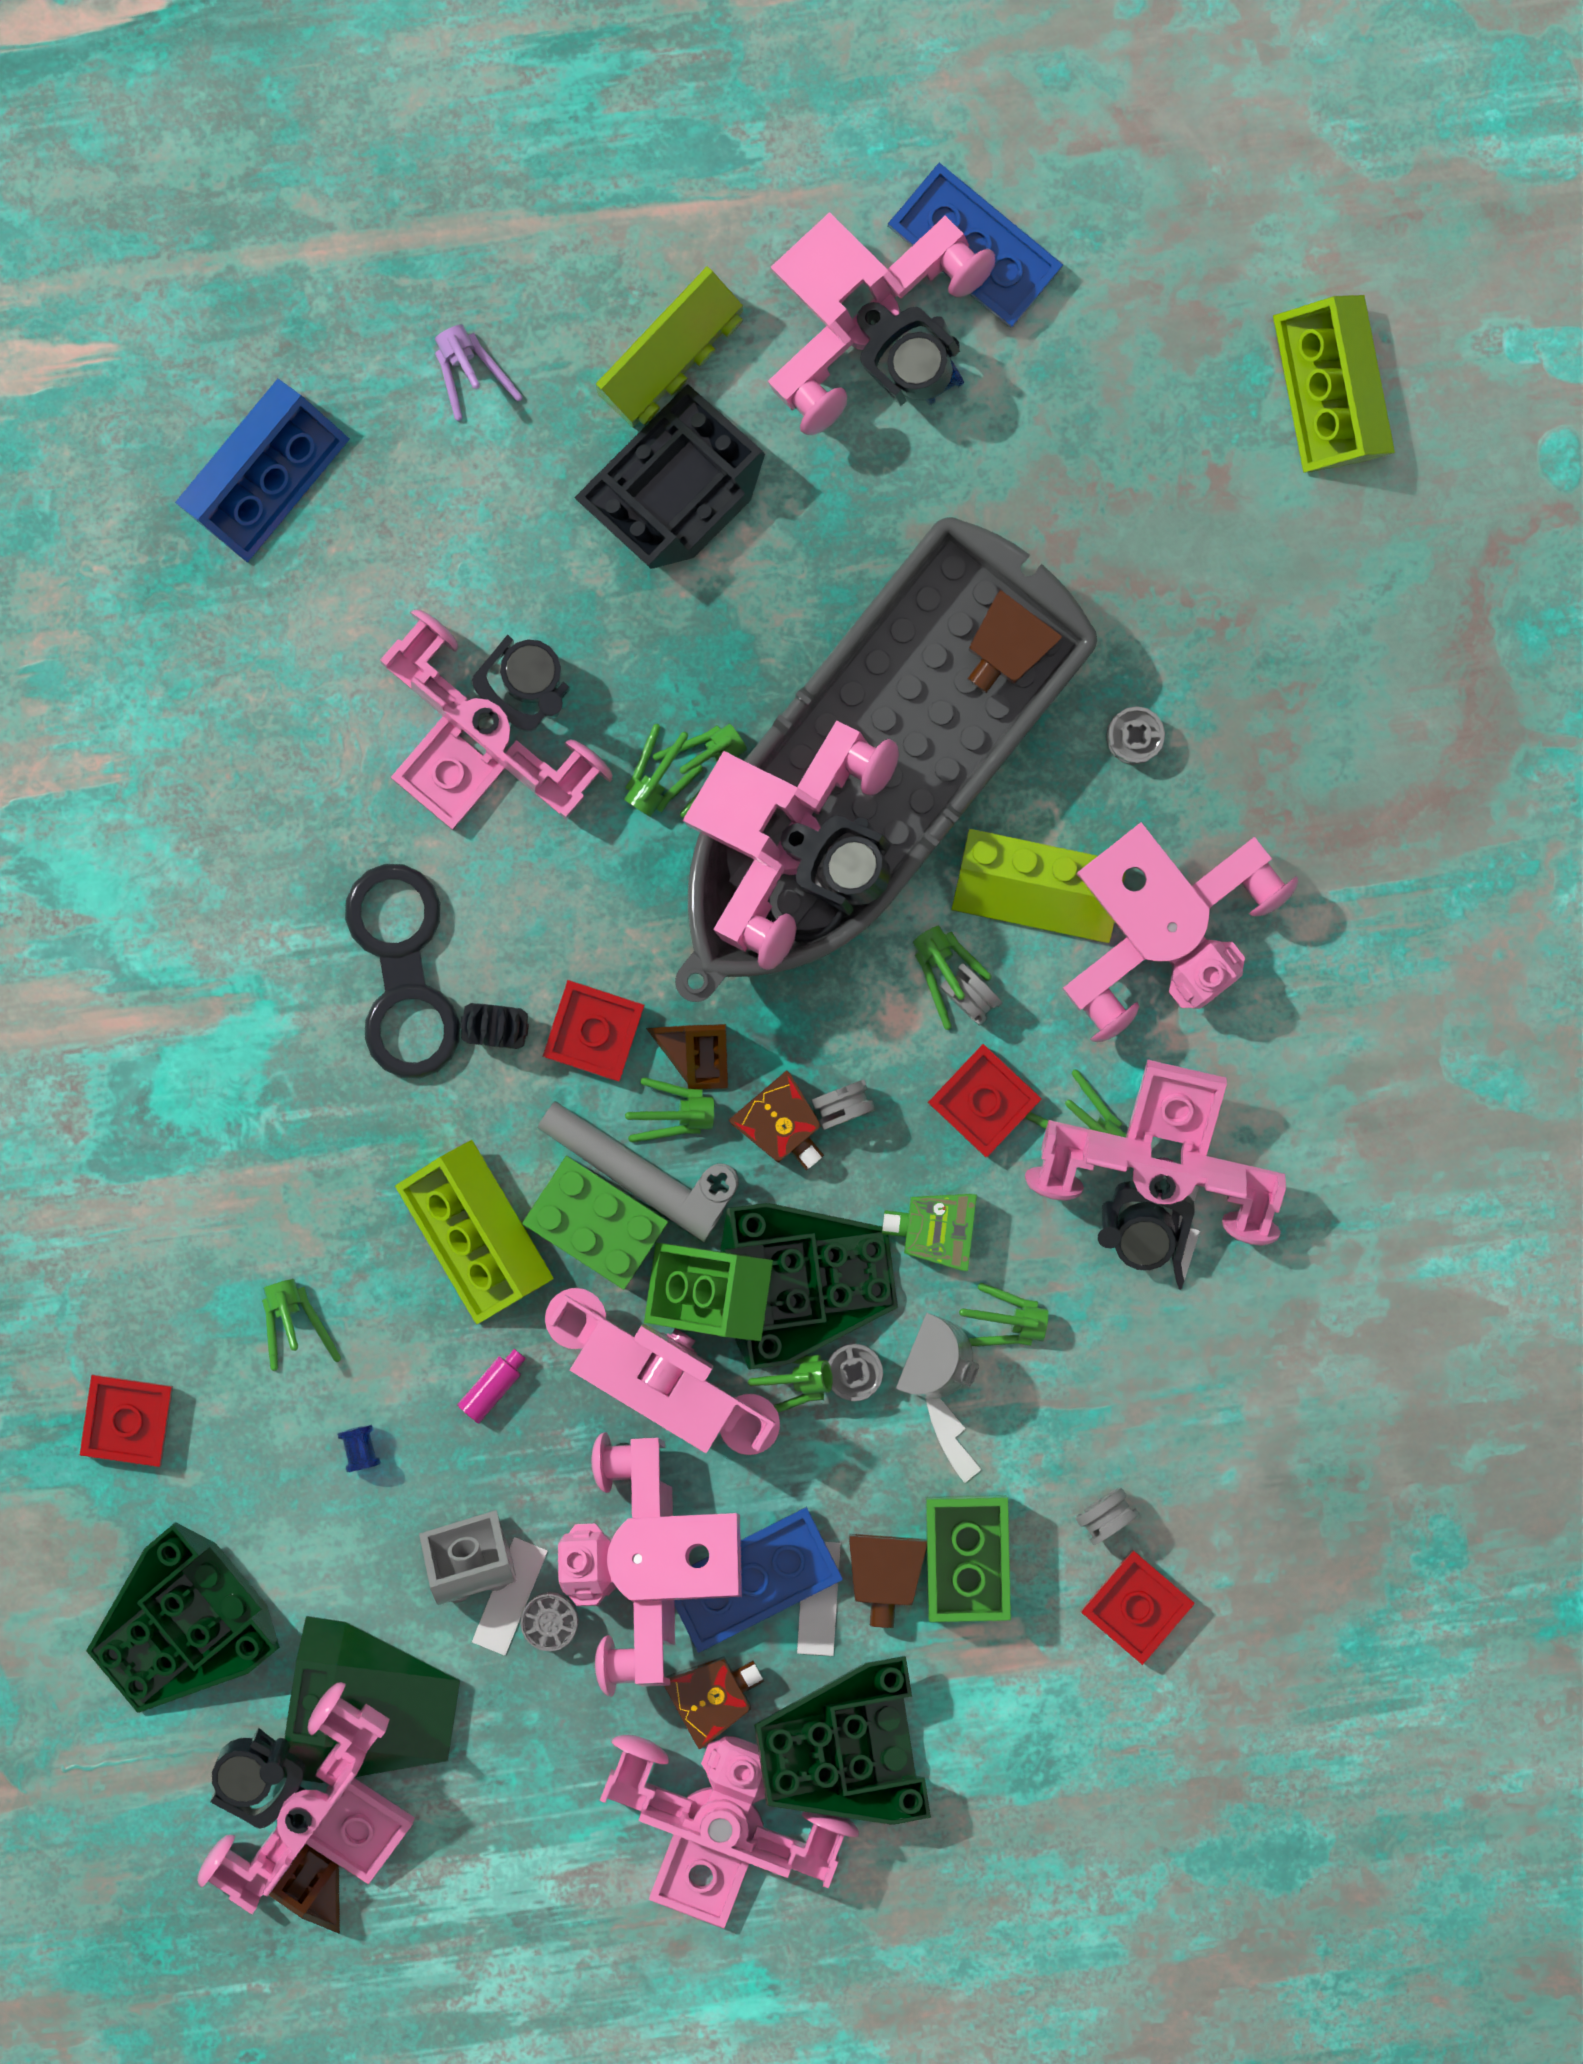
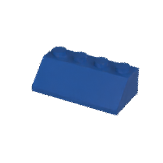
[175,378,350,563]

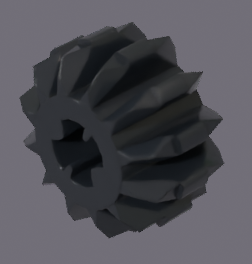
[460,1003,529,1049]

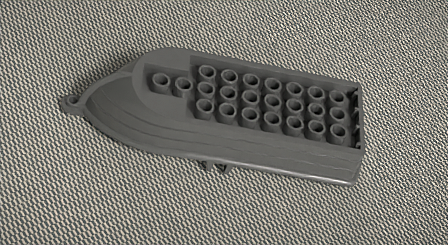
[675,517,1097,1002]

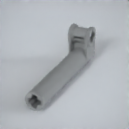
[537,1101,739,1242]

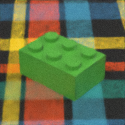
[522,1155,669,1290]
[644,1242,773,1341]
[925,1495,1011,1622]

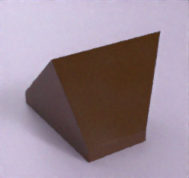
[646,1024,728,1089]
[269,1843,340,1934]

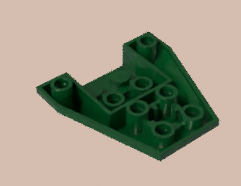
[720,1203,898,1370]
[86,1522,280,1713]
[282,1616,460,1783]
[754,1656,931,1825]

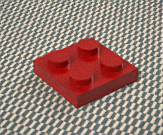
[542,980,645,1082]
[927,1044,1042,1158]
[79,1374,173,1467]
[1080,1550,1195,1665]

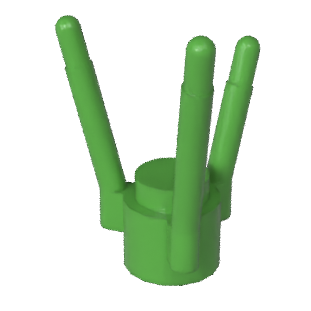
[653,723,747,818]
[624,724,703,817]
[912,925,992,1030]
[1025,1069,1127,1138]
[625,1077,714,1142]
[262,1279,341,1371]
[959,1283,1048,1346]
[748,1355,833,1413]

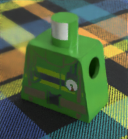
[882,1194,977,1271]

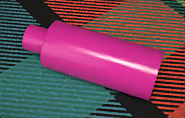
[457,1349,526,1424]

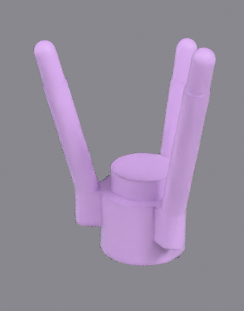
[435,324,522,421]

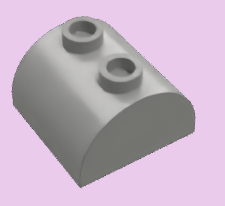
[896,1313,979,1399]
[419,1510,516,1605]

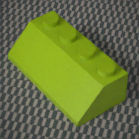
[595,266,743,428]
[1273,295,1395,473]
[951,829,1126,944]
[395,1139,554,1325]

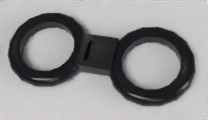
[345,864,460,1079]

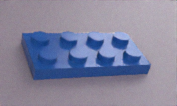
[887,162,1063,329]
[674,1506,843,1653]

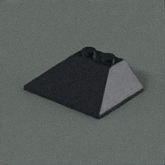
[574,384,765,569]

